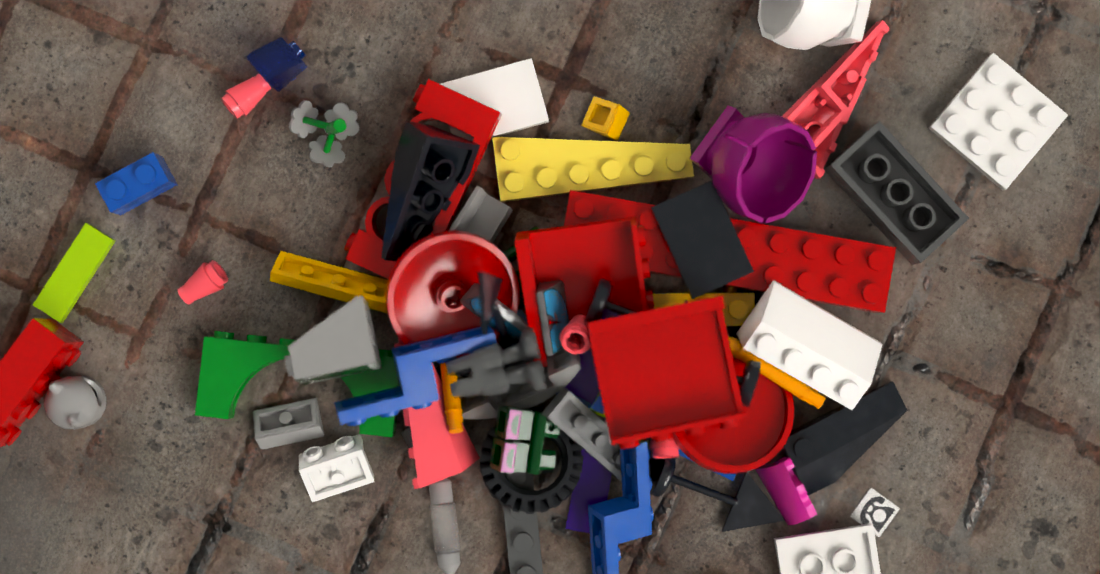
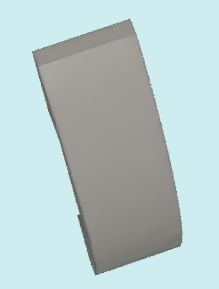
[461,349,581,420]

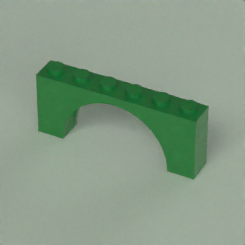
[195,331,399,437]

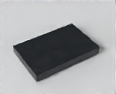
[651,180,754,299]

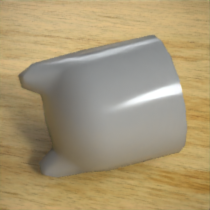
[44,375,106,430]

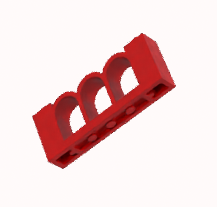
[344,79,502,279]

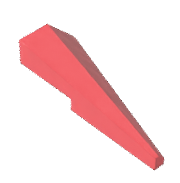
[782,20,890,179]
[394,337,480,489]

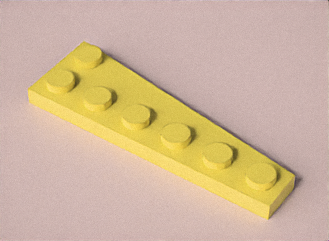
[492,137,694,202]

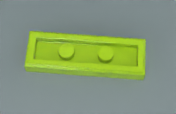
[33,223,116,323]

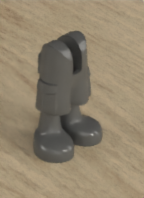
[446,327,547,397]

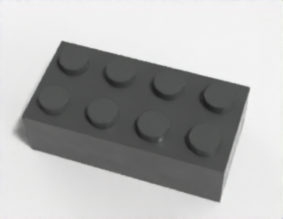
[824,121,969,265]

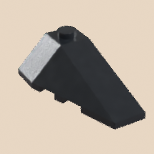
[381,121,480,262]
[781,381,908,496]

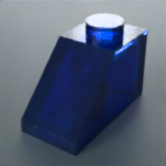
[246,37,307,92]

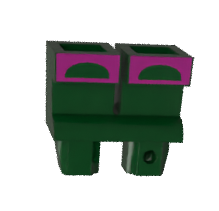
[490,405,560,475]

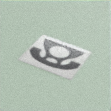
[850,488,900,537]

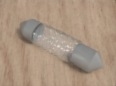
[429,478,461,574]

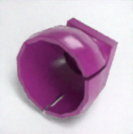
[689,105,817,223]

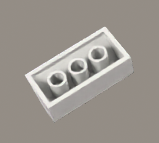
[736,280,882,410]

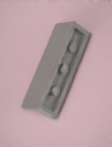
[449,186,513,243]

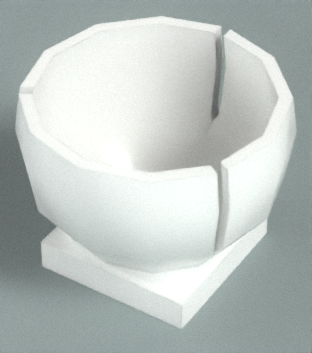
[758,0,871,50]

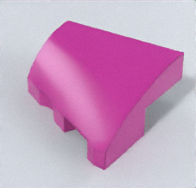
[755,457,817,525]

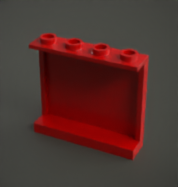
[515,216,655,367]
[586,295,748,450]

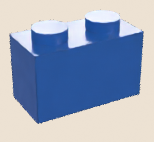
[95,152,178,215]

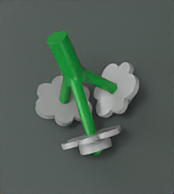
[289,100,360,167]

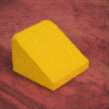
[581,96,629,141]

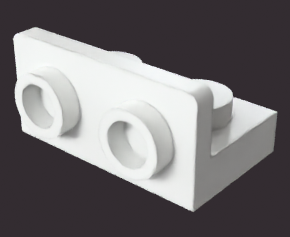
[299,435,375,502]

